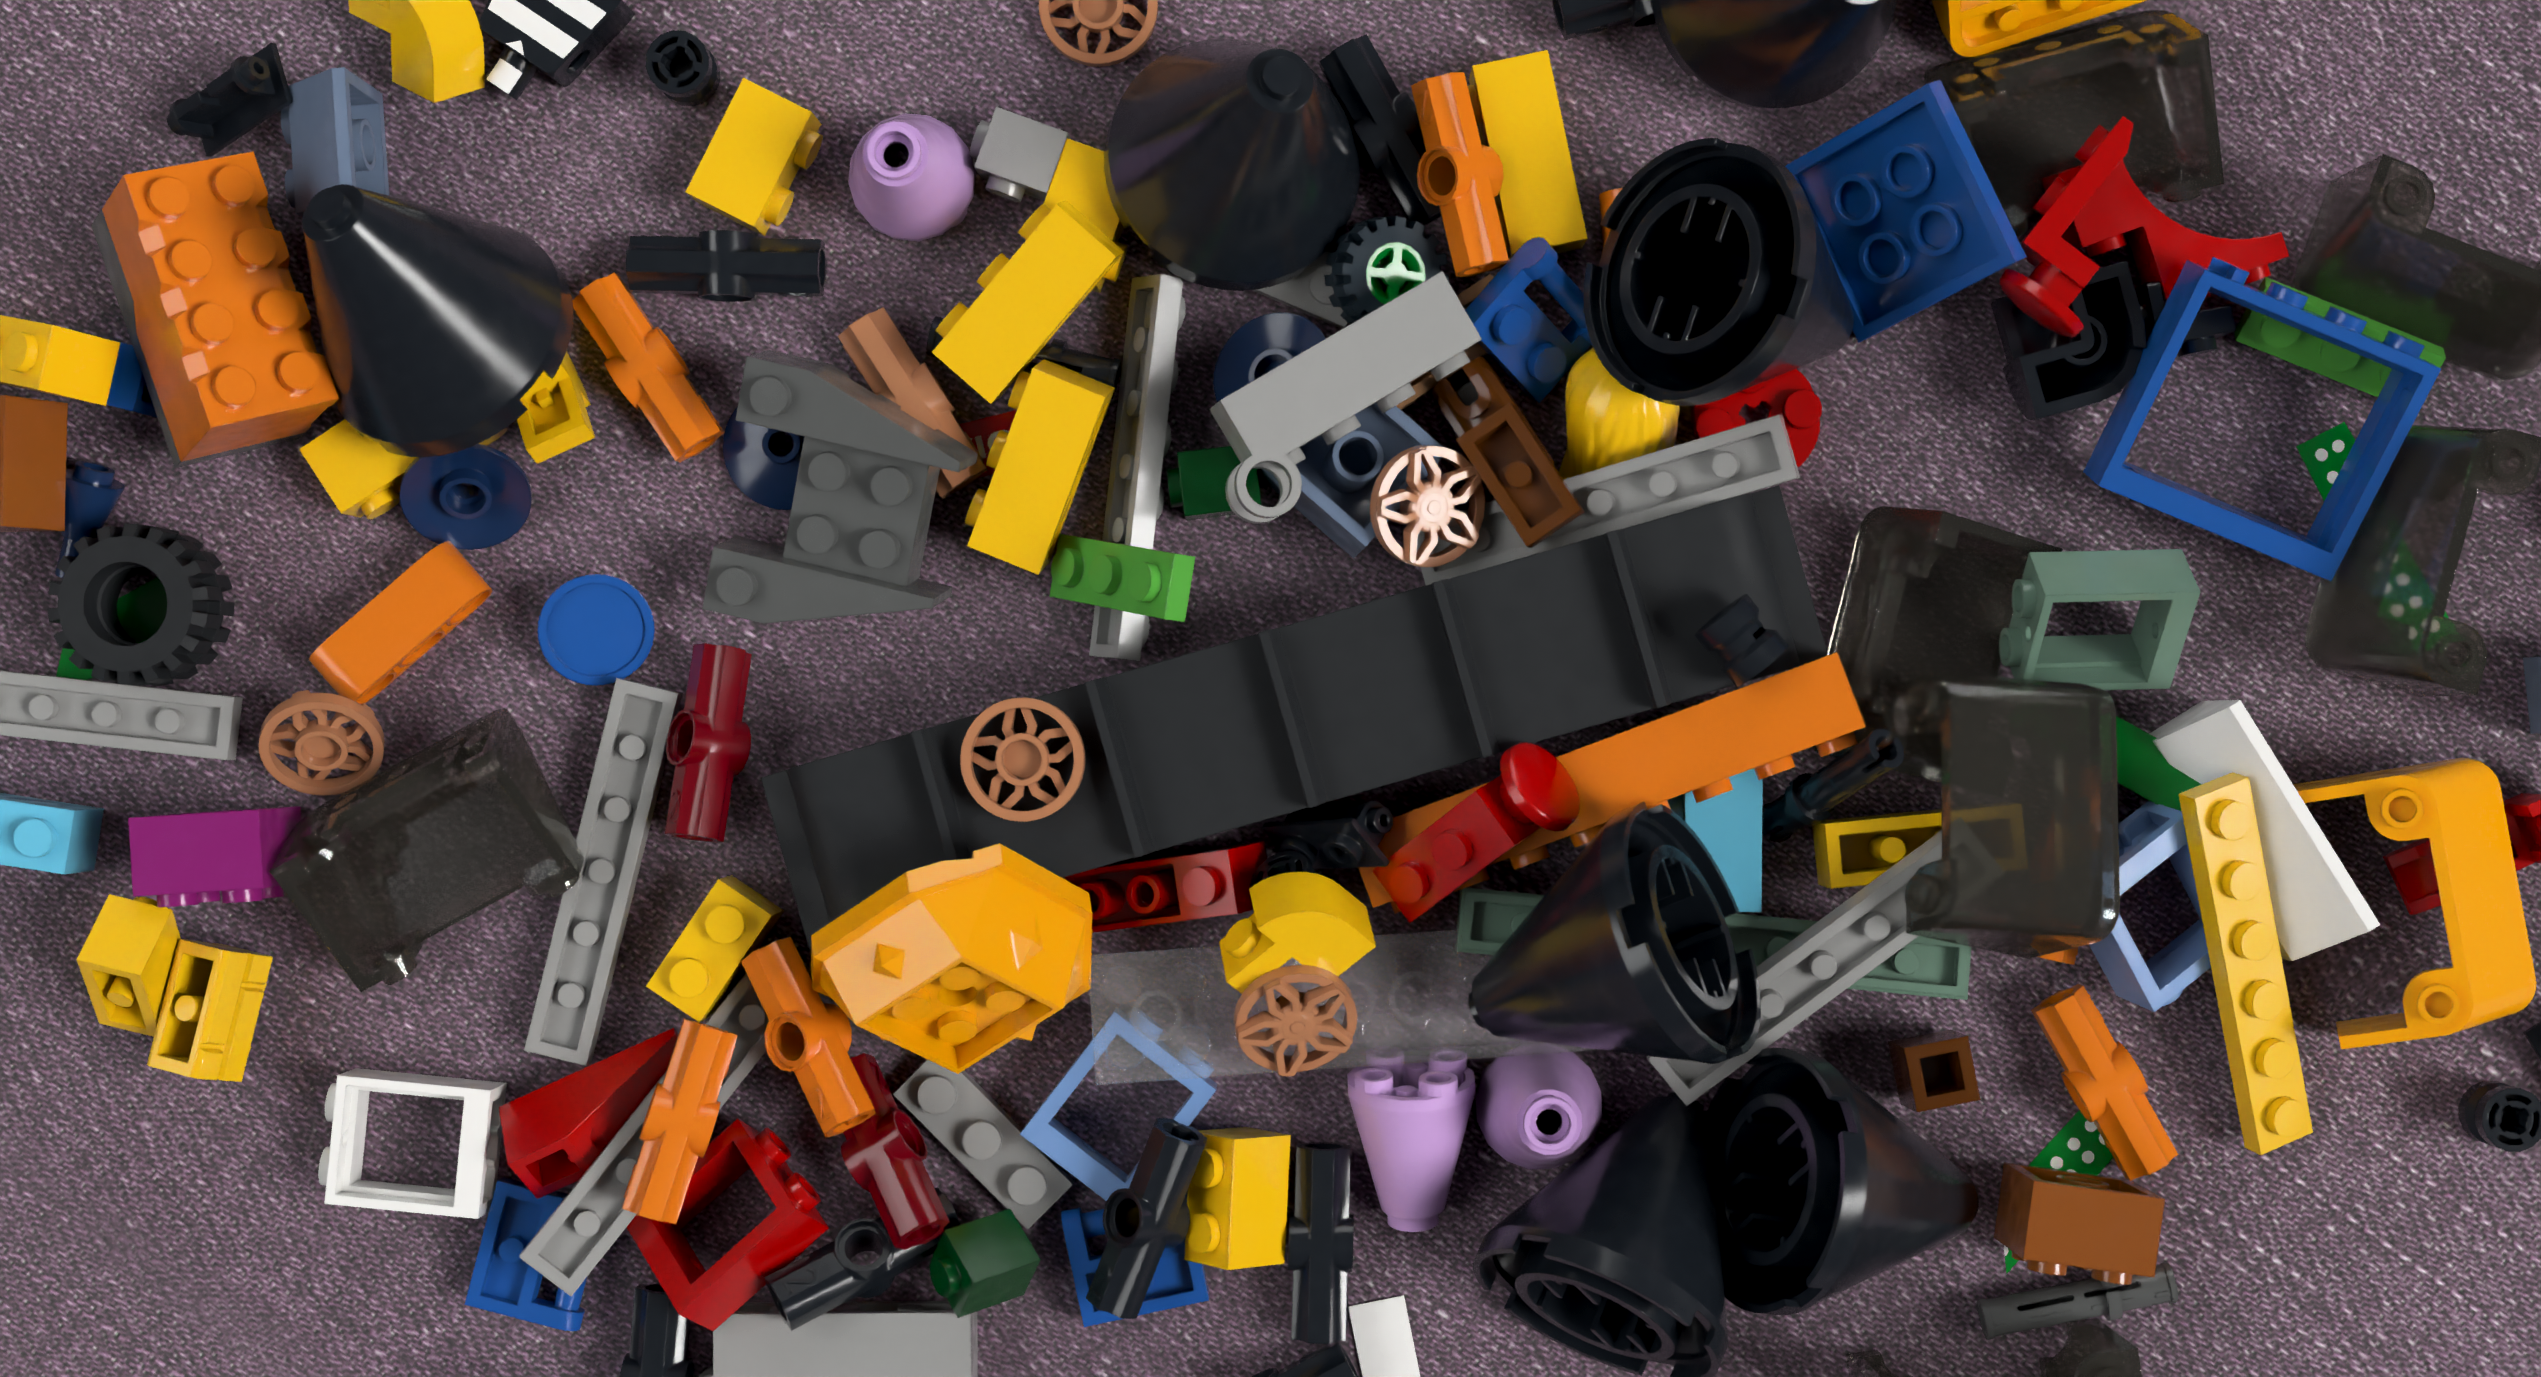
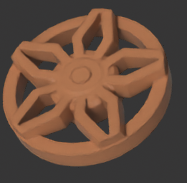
[1039,0,1158,67]
[1370,445,1485,568]
[259,690,385,795]
[960,697,1085,822]
[1234,965,1357,1077]

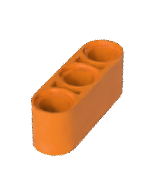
[309,541,492,704]

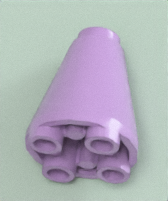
[848,113,976,241]
[1475,1042,1602,1169]
[1347,1046,1475,1232]

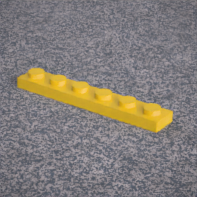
[2178,772,2313,1155]

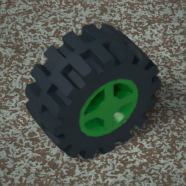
[1324,216,1449,323]

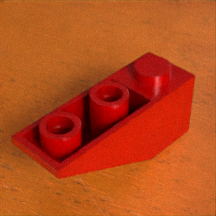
[1064,841,1267,933]
[499,1028,678,1199]

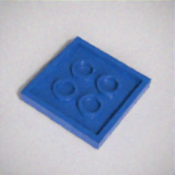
[1785,80,2027,343]

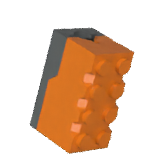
[91,151,339,468]

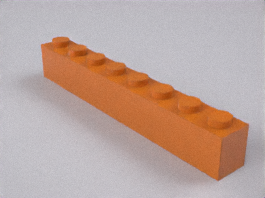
[1358,652,1866,914]

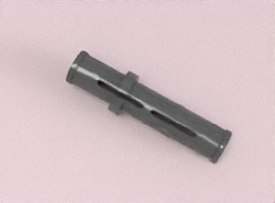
[1977,1262,2178,1340]

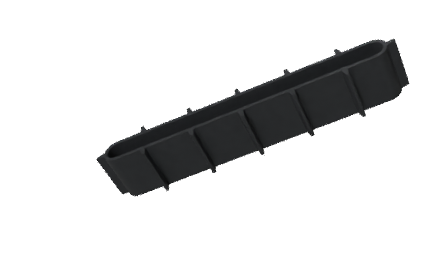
[761,485,1828,949]

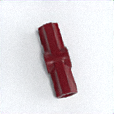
[665,643,752,843]
[841,1053,950,1250]

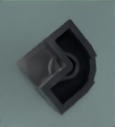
[1991,261,2147,421]

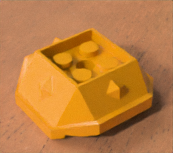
[811,843,1092,1074]

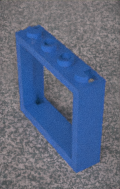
[2083,257,2441,581]

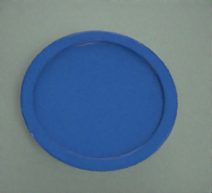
[538,574,655,686]

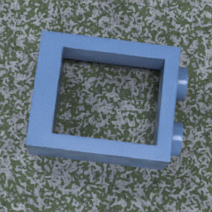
[2052,801,2211,1012]
[1020,1006,1217,1201]

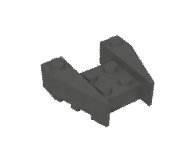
[702,350,978,624]

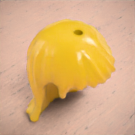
[1559,348,1680,480]

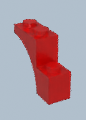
[2041,159,2289,300]

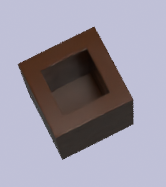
[1888,1030,1981,1112]

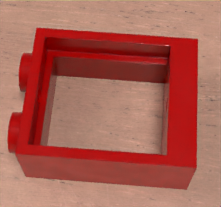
[626,1119,829,1331]

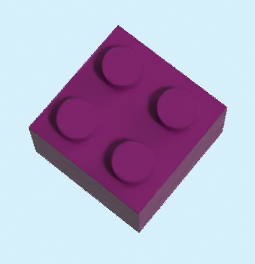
[128,806,305,907]

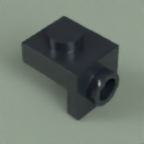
[2135,280,2236,358]

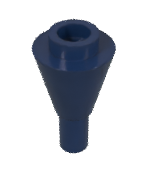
[55,461,125,578]

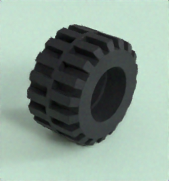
[47,523,235,686]

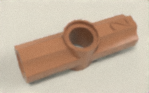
[838,307,988,499]

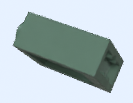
[1999,549,2200,692]

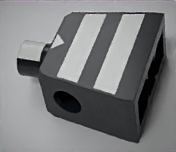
[479,0,635,100]

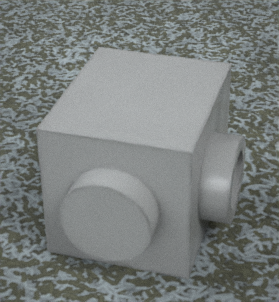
[969,107,1071,202]

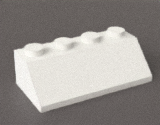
[2149,700,2380,961]

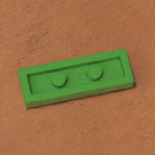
[2234,277,2446,397]
[1049,534,1195,622]

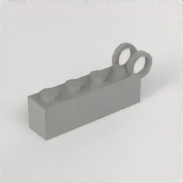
[1209,271,1482,524]
[699,1301,978,1377]

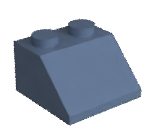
[281,67,389,218]
[1258,403,1443,559]

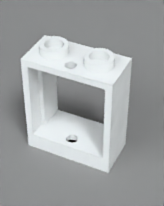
[318,1068,507,1219]

